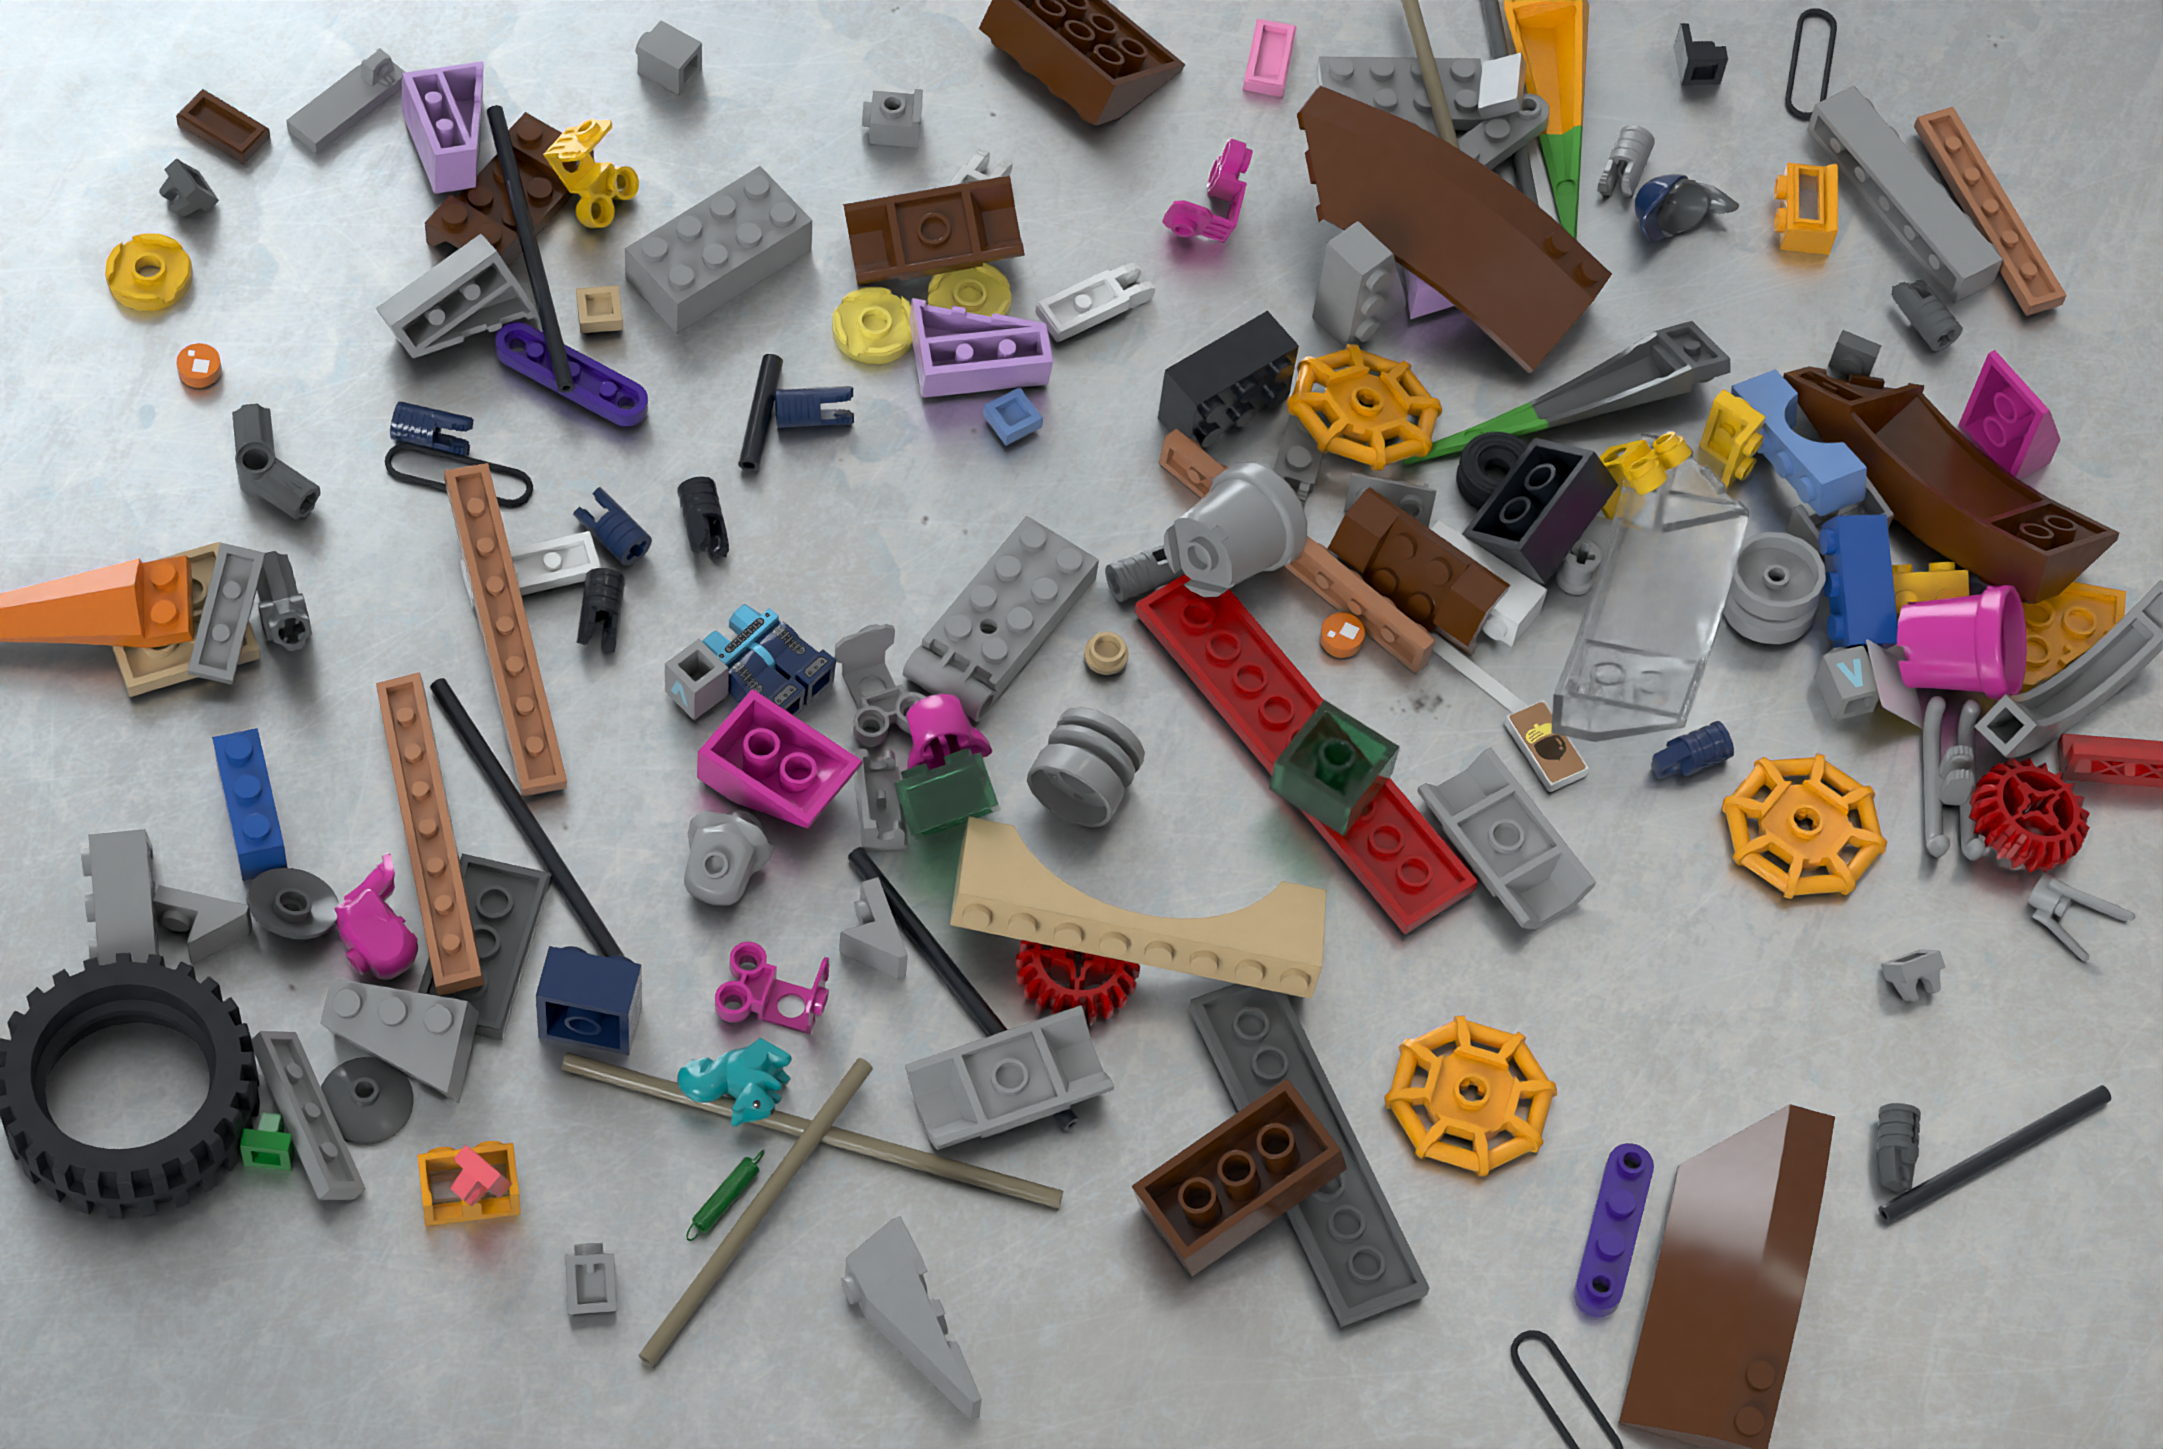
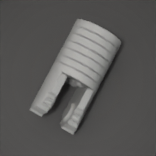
[1597,125,1655,197]

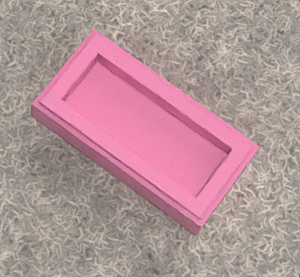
[1243,18,1297,98]

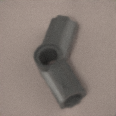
[232,403,321,520]
[257,551,312,651]

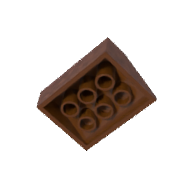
[978,0,1185,126]

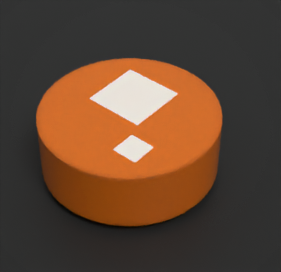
[176,343,222,388]
[1320,612,1365,658]

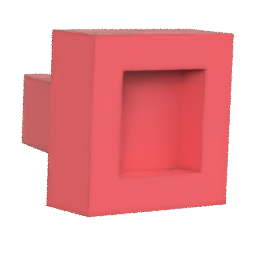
[450,1145,512,1206]

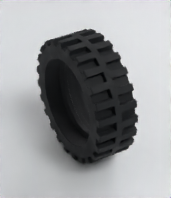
[0,953,260,1219]

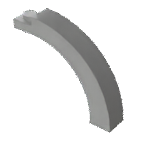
[1974,580,2163,758]

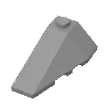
[841,1216,982,1421]

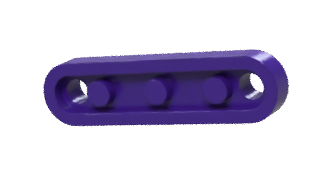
[495,322,648,426]
[1573,1143,1654,1317]

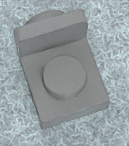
[564,1243,617,1314]

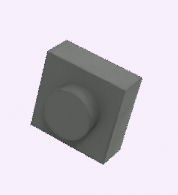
[1828,330,1882,376]

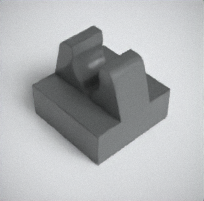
[159,158,219,217]

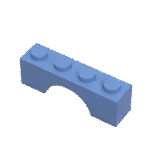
[1731,369,1867,517]

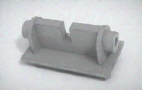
[1344,470,1437,528]

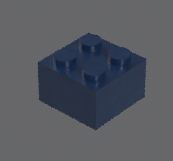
[536,946,642,1056]

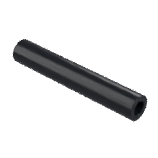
[738,354,783,472]

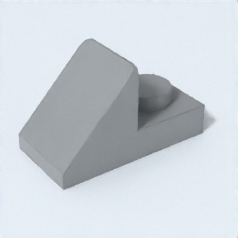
[839,877,908,979]
[153,885,253,963]

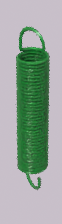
[686,1150,765,1241]

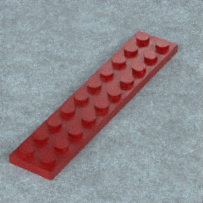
[1135,574,1478,935]

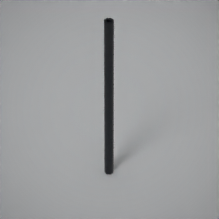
[486,105,575,393]
[430,678,624,957]
[848,847,1079,1131]

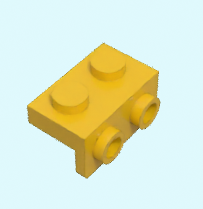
[1699,389,1766,489]
[1892,562,1969,623]

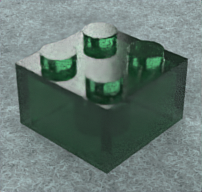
[1269,700,1400,836]
[894,748,1001,840]

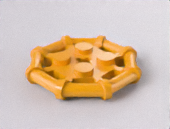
[1287,344,1442,471]
[1721,753,1887,899]
[1384,1015,1557,1176]

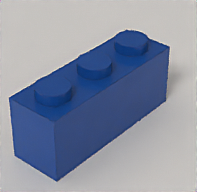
[1818,514,1898,652]
[212,728,288,881]

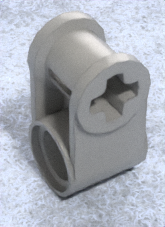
[1556,515,1615,595]

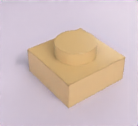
[576,285,623,333]

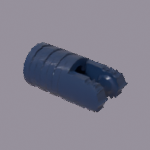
[775,386,854,428]
[390,401,474,456]
[573,487,652,566]

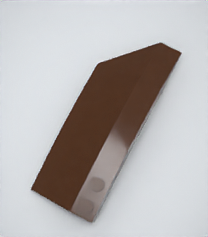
[1297,85,1612,374]
[1783,366,2120,604]
[1618,1104,1835,1449]

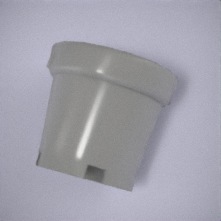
[1164,462,1307,597]

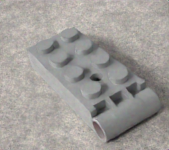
[903,516,1099,722]

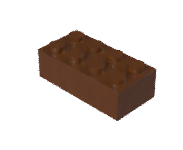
[1132,1078,1347,1277]

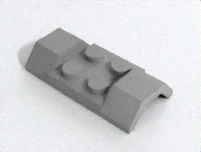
[1417,747,1596,930]
[905,1005,1114,1150]

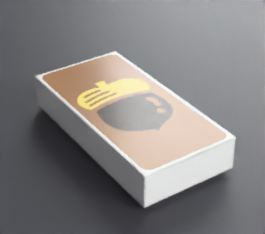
[1504,699,1589,793]

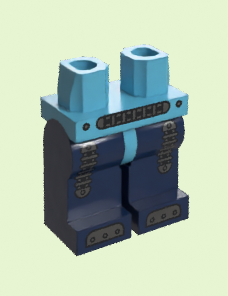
[702,604,836,716]

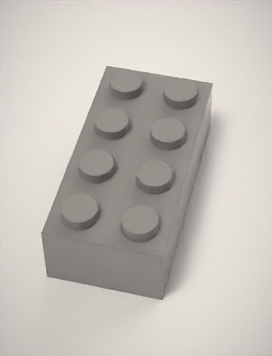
[625,166,813,334]

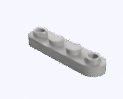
[1458,94,1549,170]

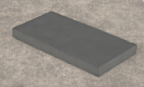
[418,853,552,1040]

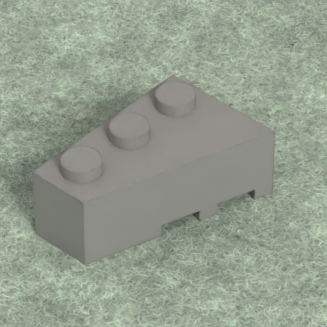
[320,978,479,1103]

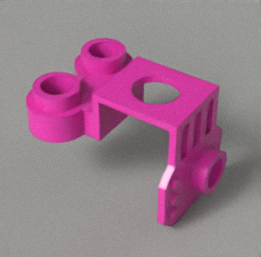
[1162,138,1253,243]
[715,941,830,1035]

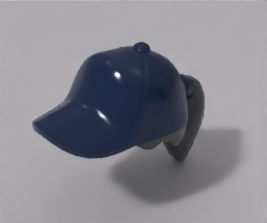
[1635,174,1739,242]

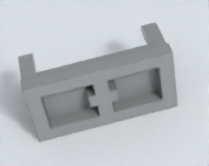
[854,749,908,853]

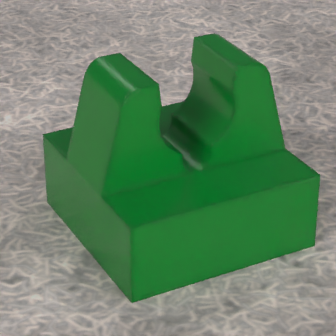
[240,1112,295,1171]

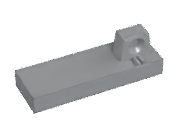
[286,48,406,154]
[188,542,265,685]

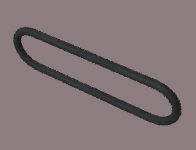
[1785,8,1837,118]
[385,443,533,506]
[1511,1330,1623,1449]

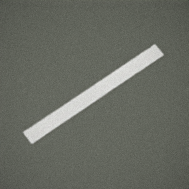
[1409,618,1528,713]

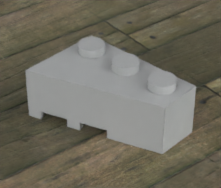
[1312,221,1407,348]
[376,234,539,358]
[81,829,159,966]

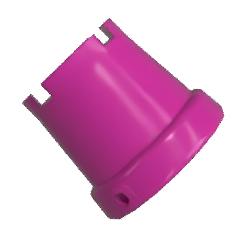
[1897,585,2027,700]

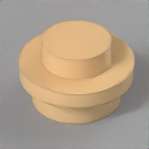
[1084,632,1129,675]

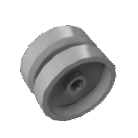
[1722,532,1826,644]

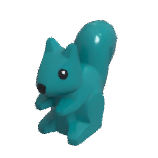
[677,1038,792,1127]

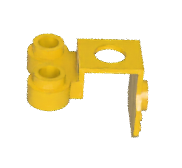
[543,119,639,228]
[1599,431,1692,527]

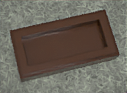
[176,89,270,164]

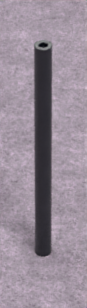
[1878,1085,2111,1223]

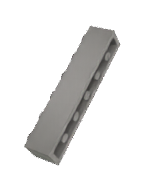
[1807,86,2003,304]

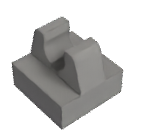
[1881,949,1945,1001]

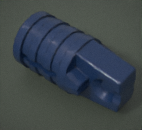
[1651,721,1734,780]

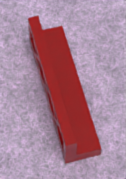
[2058,733,2163,788]

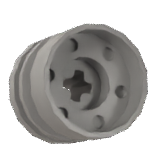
[1027,707,1145,827]

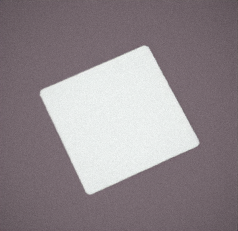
[1866,639,1924,729]

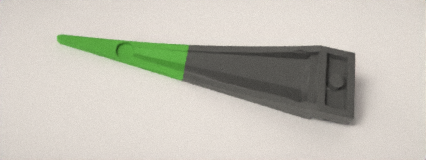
[1402,321,1731,465]

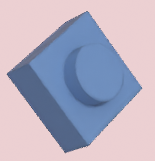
[983,387,1043,445]

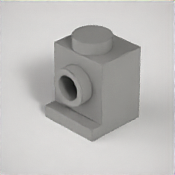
[862,89,923,148]

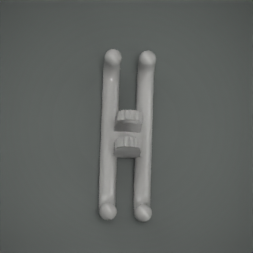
[1923,696,1986,860]

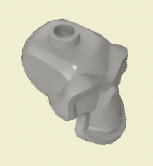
[684,810,775,906]

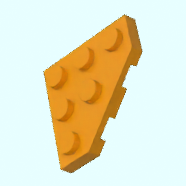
[2020,582,2126,693]

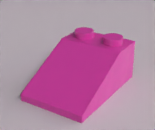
[1958,350,2061,480]
[697,689,862,829]

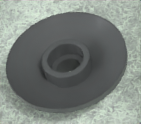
[246,868,339,939]
[321,1057,414,1145]

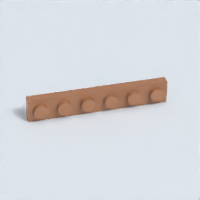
[1914,107,2067,316]

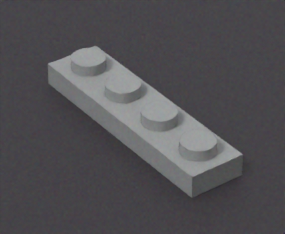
[252,1031,366,1200]

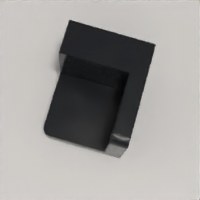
[1673,23,1728,86]

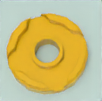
[105,233,193,311]

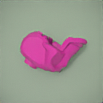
[906,693,993,815]
[334,853,418,980]

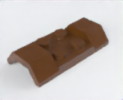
[843,175,1025,285]
[1328,487,1511,656]

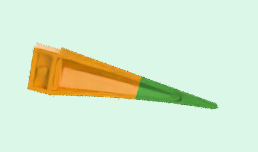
[1504,0,1589,240]

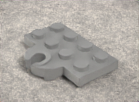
[1317,56,1485,138]

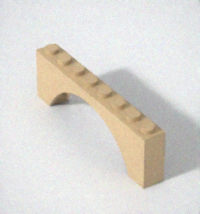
[950,816,1327,999]

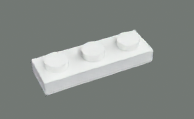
[460,531,601,607]

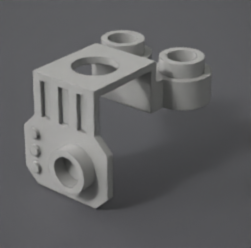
[834,624,925,746]

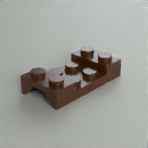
[425,112,594,268]

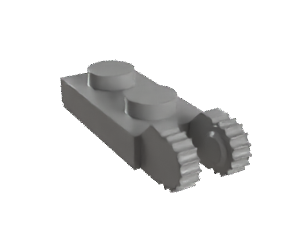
[1273,412,1332,510]

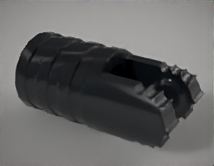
[677,476,730,558]
[576,568,626,652]

